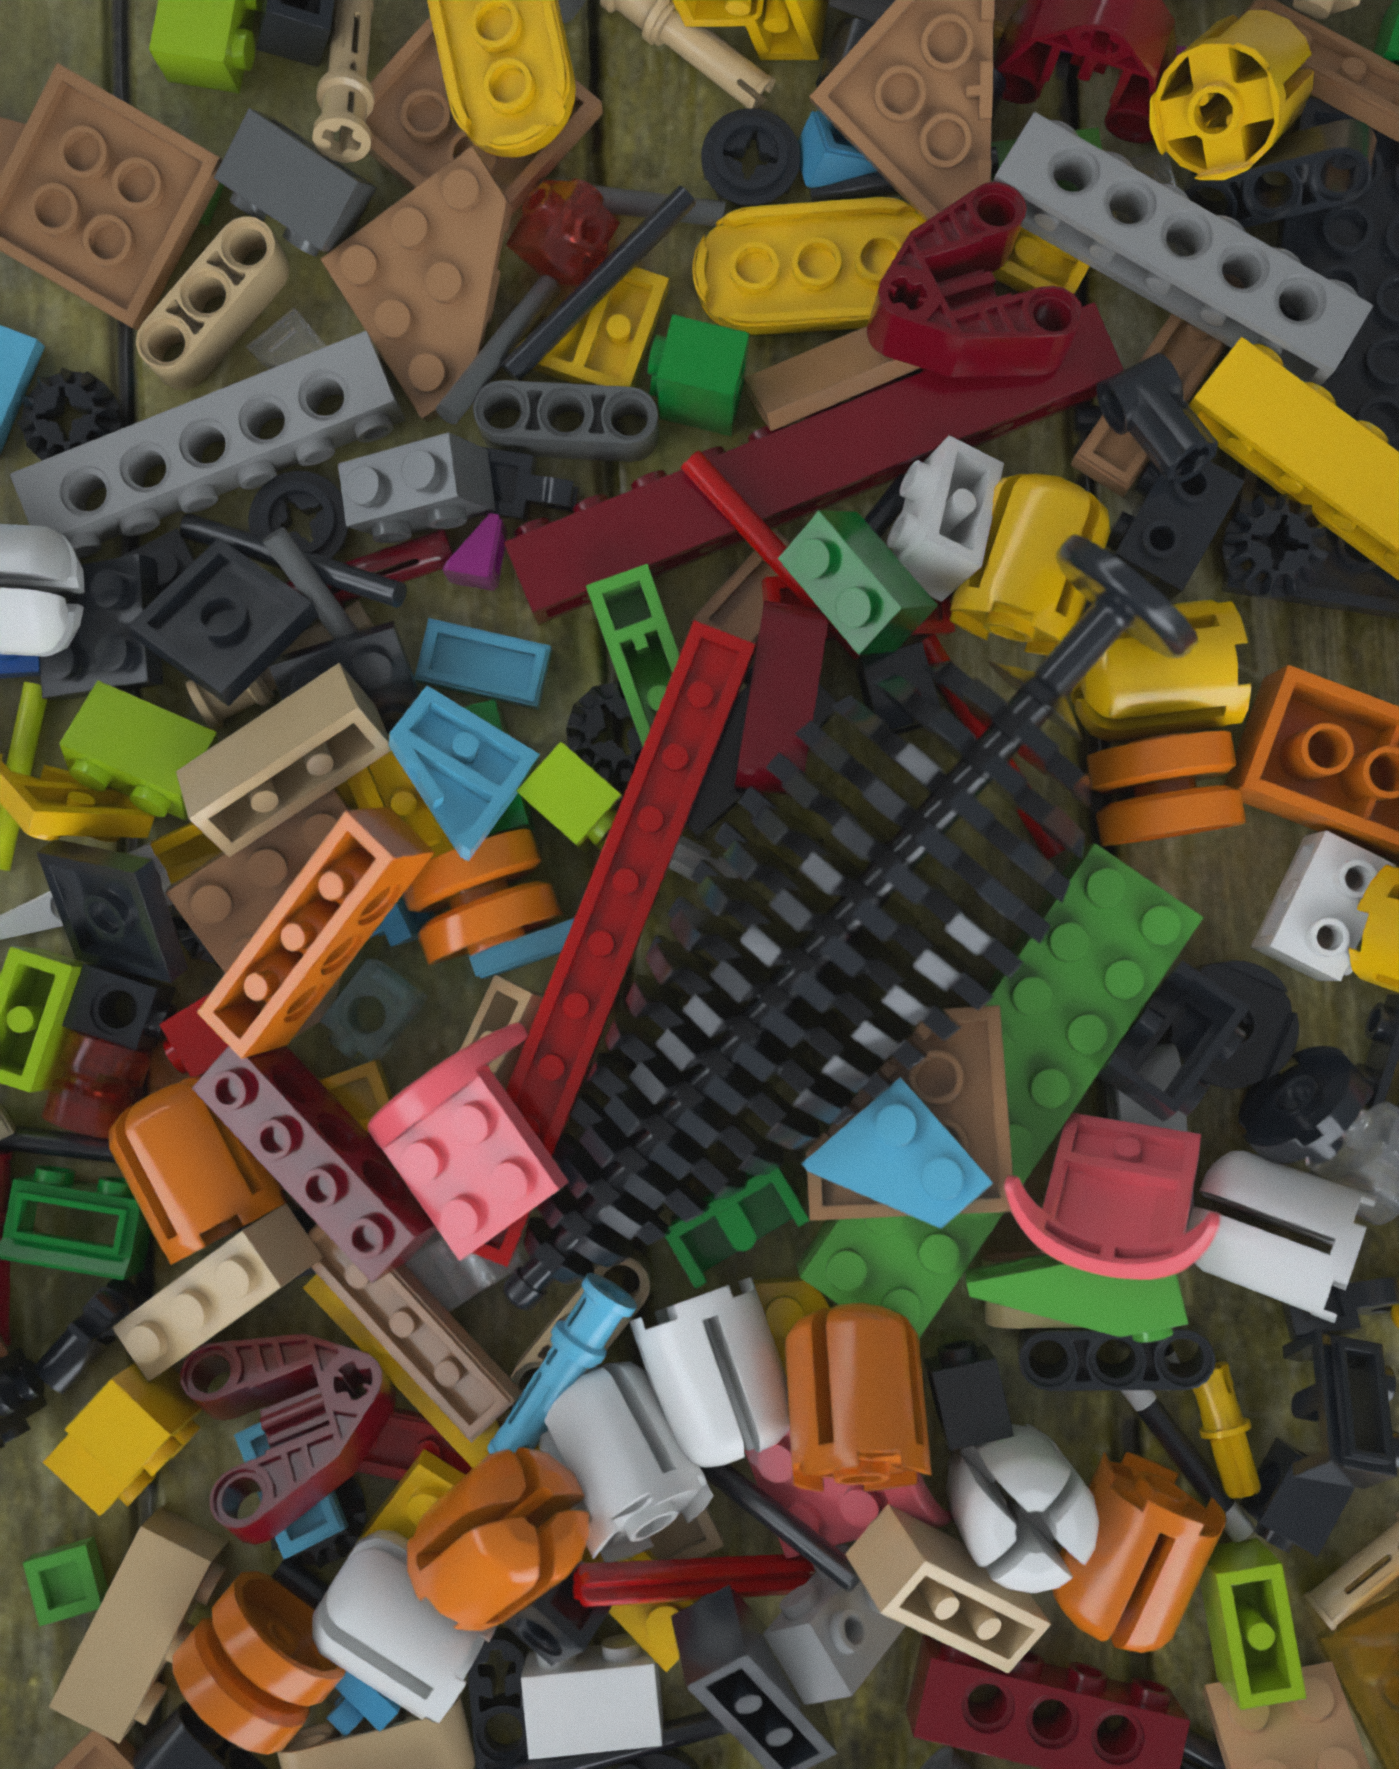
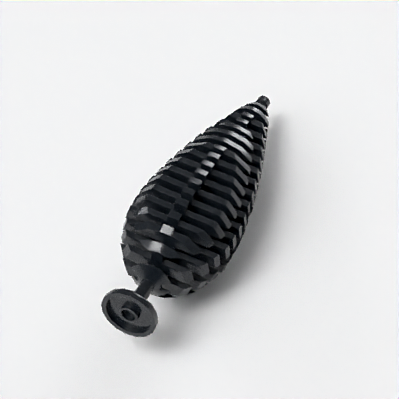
[503,534,1199,1311]

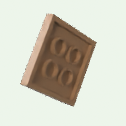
[366,17,603,216]
[0,63,223,331]

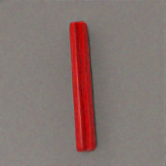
[572,1554,815,1607]

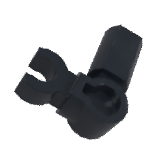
[33,1279,149,1394]

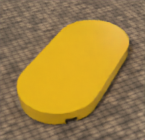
[427,0,576,158]
[692,197,926,335]

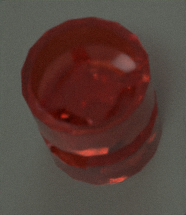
[41,1029,154,1139]

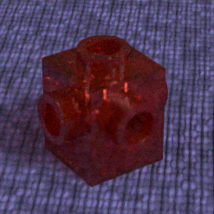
[506,178,620,287]

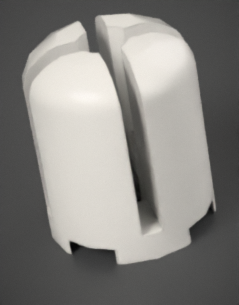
[0,524,85,657]
[1187,1151,1377,1323]
[629,1277,790,1467]
[538,1362,713,1562]
[945,1424,1100,1594]
[312,1530,498,1723]

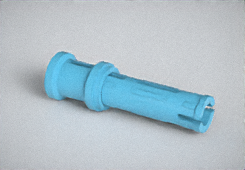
[487,1273,637,1454]

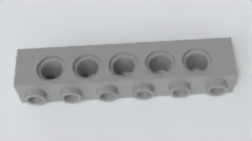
[993,112,1373,386]
[10,330,405,559]

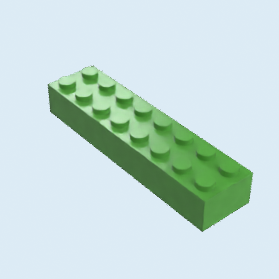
[796,843,1204,1338]

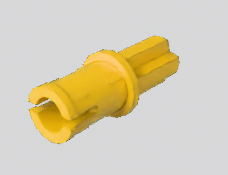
[1193,1361,1261,1499]

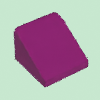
[442,513,508,591]

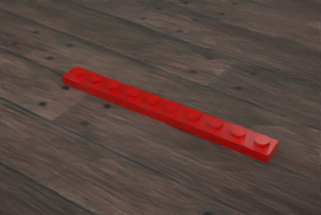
[472,620,756,1267]

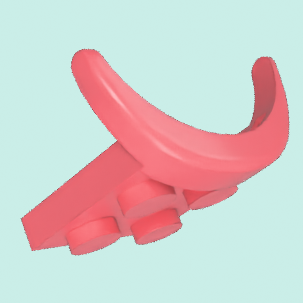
[367,1023,569,1261]
[1004,1113,1221,1280]
[744,1430,952,1559]

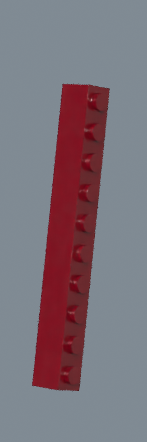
[504,302,1124,625]

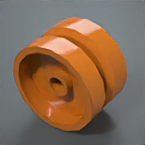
[1086,731,1246,846]
[402,828,563,965]
[172,1571,346,1755]

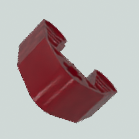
[993,0,1177,143]
[866,182,1083,377]
[180,1334,397,1545]

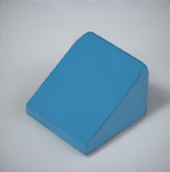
[798,111,877,188]

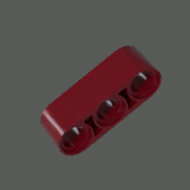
[735,600,829,796]

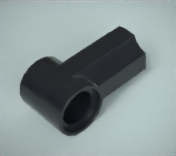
[1096,353,1218,483]

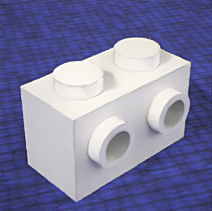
[887,435,1004,602]
[1250,830,1396,981]
[521,1634,663,1759]

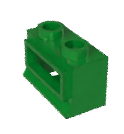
[0,1165,151,1280]
[665,1167,810,1289]

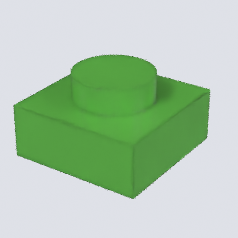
[23,1537,108,1627]

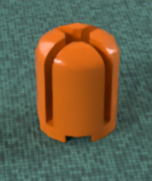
[108,1076,287,1265]
[785,1303,932,1492]
[407,1448,589,1631]
[1052,1452,1227,1653]

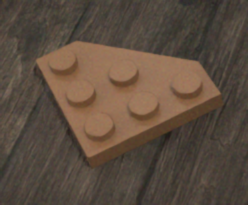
[809,0,994,221]
[320,146,513,422]
[165,787,351,1039]
[806,1005,1013,1220]

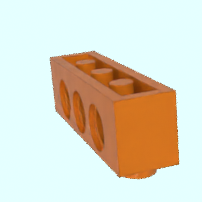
[197,807,435,1059]

